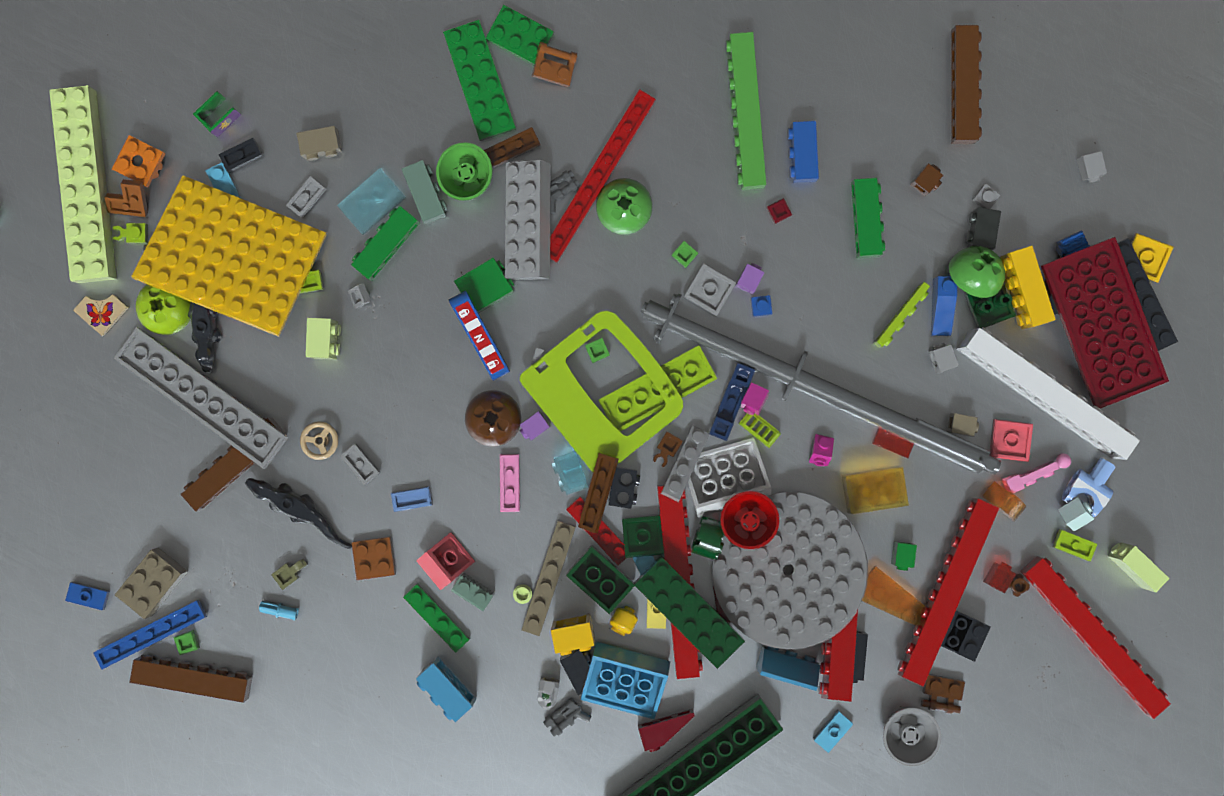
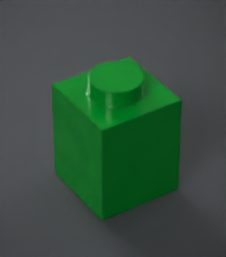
[891,541,917,571]

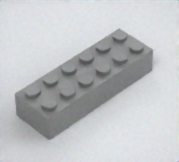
[505,160,551,280]

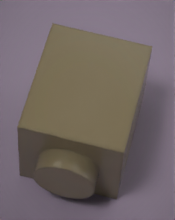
[947,413,979,436]

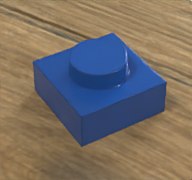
[751,295,772,317]

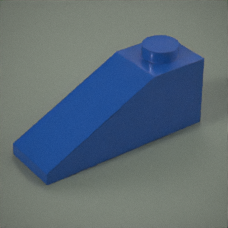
[931,276,957,336]

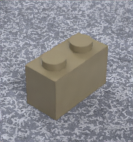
[296,126,342,161]

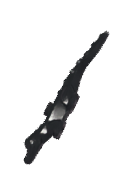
[188,302,222,373]
[245,478,352,549]

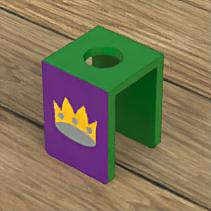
[193,91,241,138]

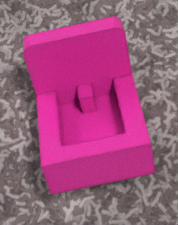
[809,434,834,466]

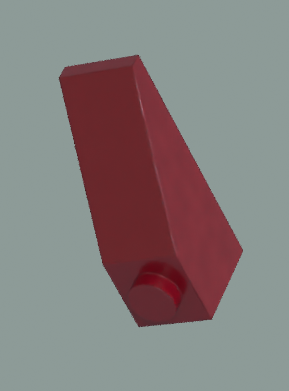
[638,708,695,752]

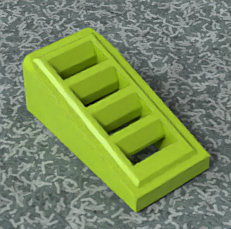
[738,413,781,448]

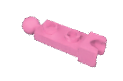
[1002,453,1071,494]

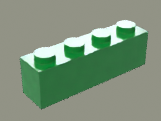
[851,178,885,258]
[351,206,420,281]

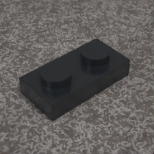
[218,138,263,173]

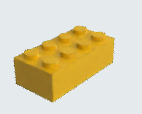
[1000,246,1056,329]

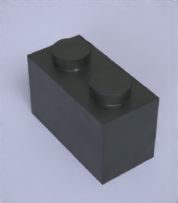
[966,207,1001,250]

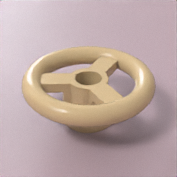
[300,421,338,460]

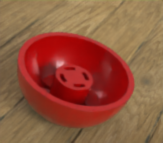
[721,491,780,549]

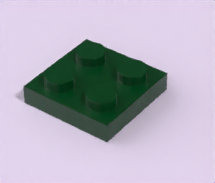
[622,515,664,558]

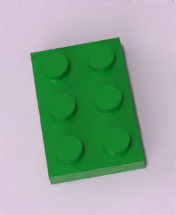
[486,5,554,65]

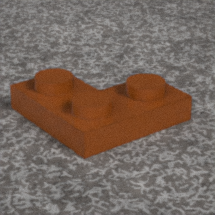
[105,179,148,217]

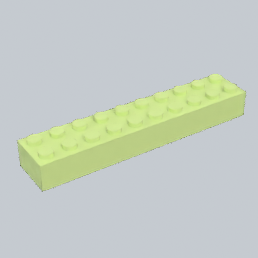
[49,85,117,283]

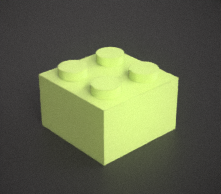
[305,318,341,360]

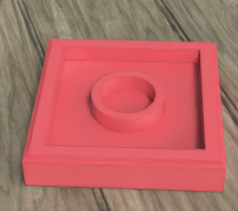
[989,419,1033,462]

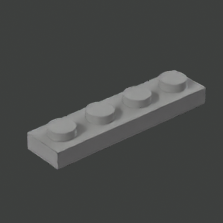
[661,426,709,502]

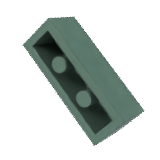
[402,160,448,225]

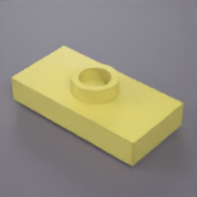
[647,599,666,629]

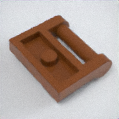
[532,42,577,87]

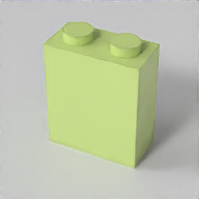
[1108,543,1170,592]

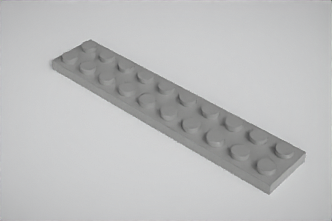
[114,327,288,469]

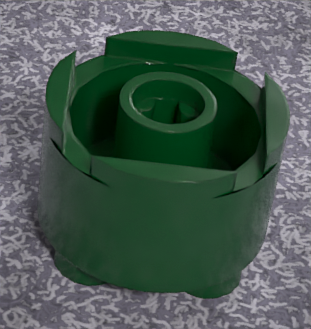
[691,516,725,560]

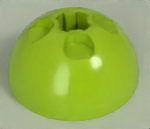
[135,284,191,335]

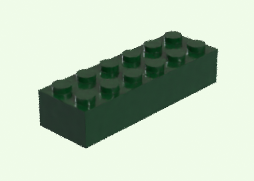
[634,555,745,669]

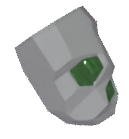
[537,677,560,710]

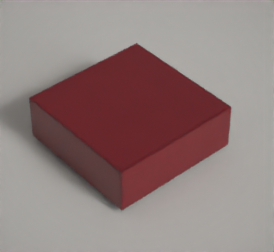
[766,198,792,224]

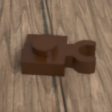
[653,431,683,467]

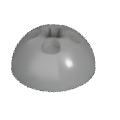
[883,708,941,766]

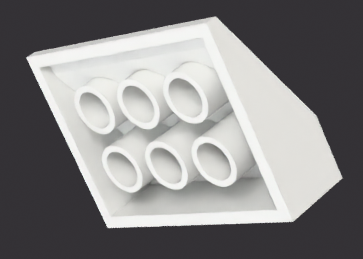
[688,438,772,518]

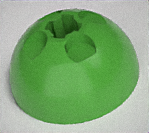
[436,142,493,201]
[596,178,652,235]
[949,246,1005,298]

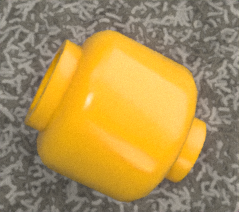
[610,606,638,636]

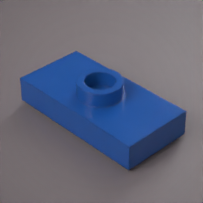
[65,582,109,610]

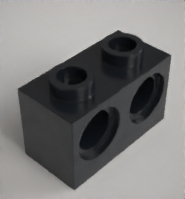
[608,467,640,509]

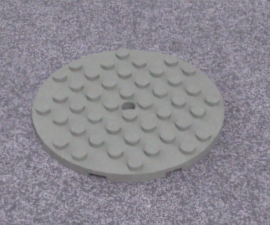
[712,492,868,649]

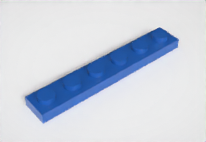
[93,600,207,670]

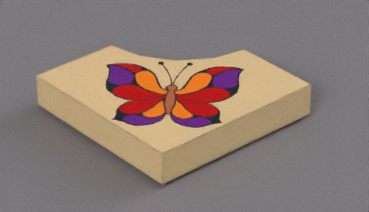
[73,294,129,336]

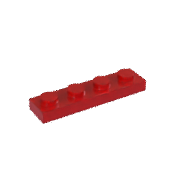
[566,496,626,566]

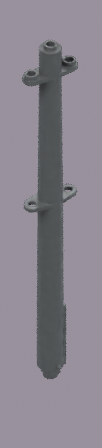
[641,293,1001,475]

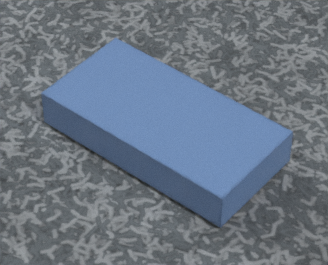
[391,486,432,512]

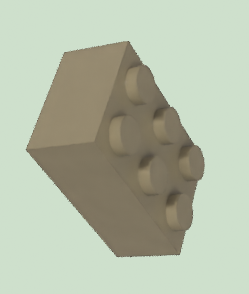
[115,548,188,619]

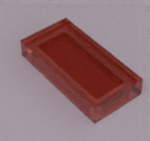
[872,427,914,458]

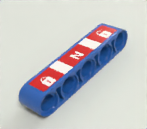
[448,290,510,381]

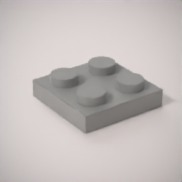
[684,264,736,316]

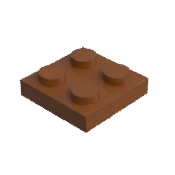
[352,537,396,580]

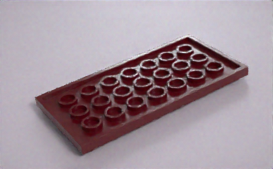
[1041,237,1169,409]

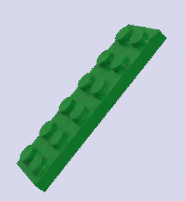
[443,20,516,141]

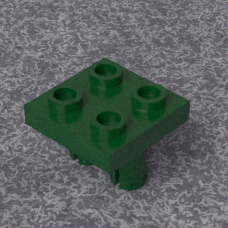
[965,284,1016,329]

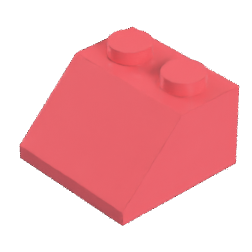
[416,532,475,590]

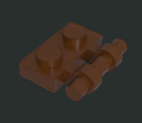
[921,674,965,714]

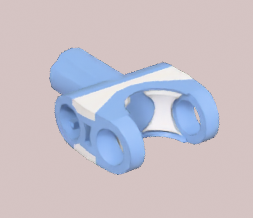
[1062,458,1116,517]

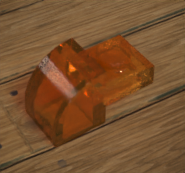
[982,481,1026,522]

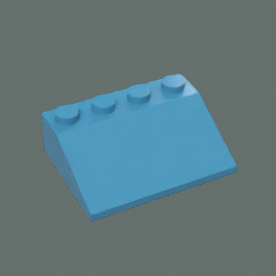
[581,642,671,720]

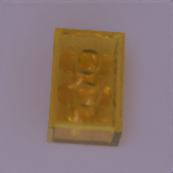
[841,466,909,514]

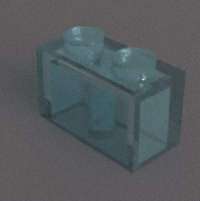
[551,451,589,495]

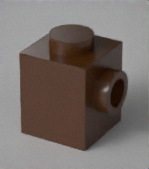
[910,163,944,196]

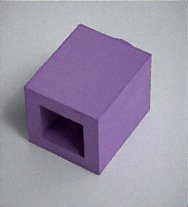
[736,263,764,294]
[519,411,550,440]

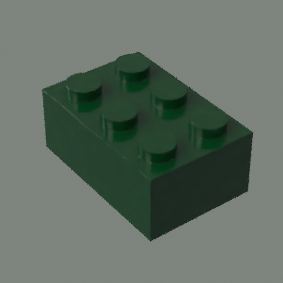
[566,545,634,614]

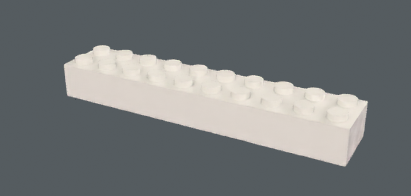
[957,327,1140,460]

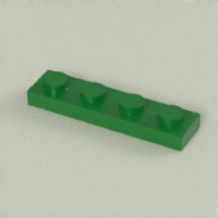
[403,584,470,653]

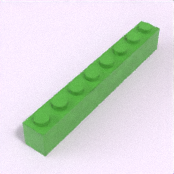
[726,32,766,190]

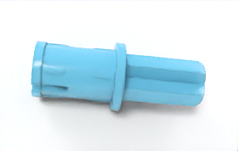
[259,601,299,621]

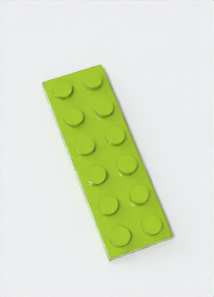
[598,345,717,431]

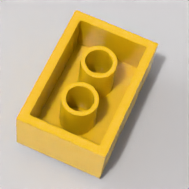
[551,614,595,656]

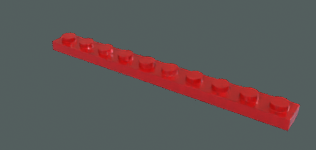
[550,89,656,263]

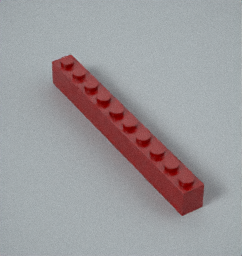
[657,485,703,679]
[897,498,999,687]
[1020,556,1171,719]

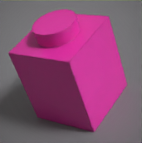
[741,382,769,415]

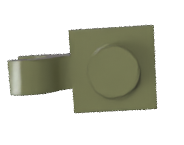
[271,559,308,590]

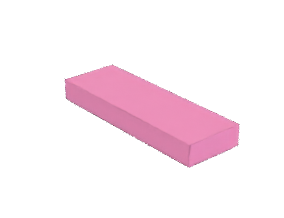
[500,454,520,512]

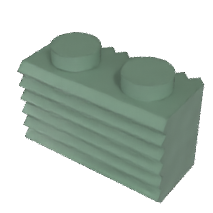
[451,573,494,611]

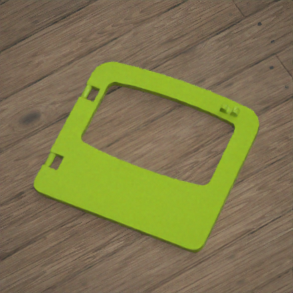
[520,311,683,472]

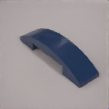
[709,363,755,441]

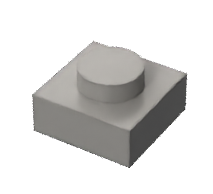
[973,184,1000,209]
[348,284,371,309]

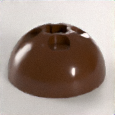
[465,390,521,447]

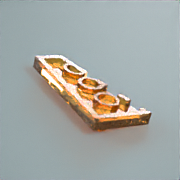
[862,566,925,626]

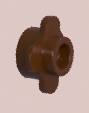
[1006,574,1030,597]

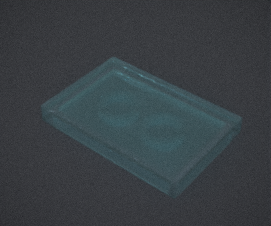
[337,168,406,235]

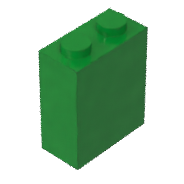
[454,258,515,313]

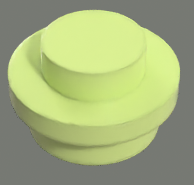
[513,584,532,604]

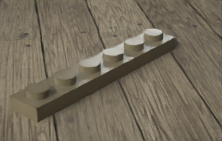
[521,521,576,636]

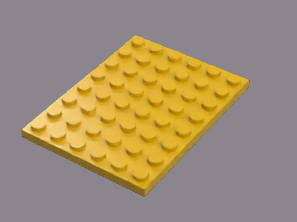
[131,175,327,337]

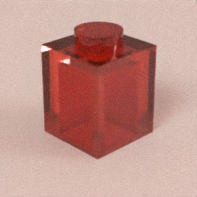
[983,562,1016,594]

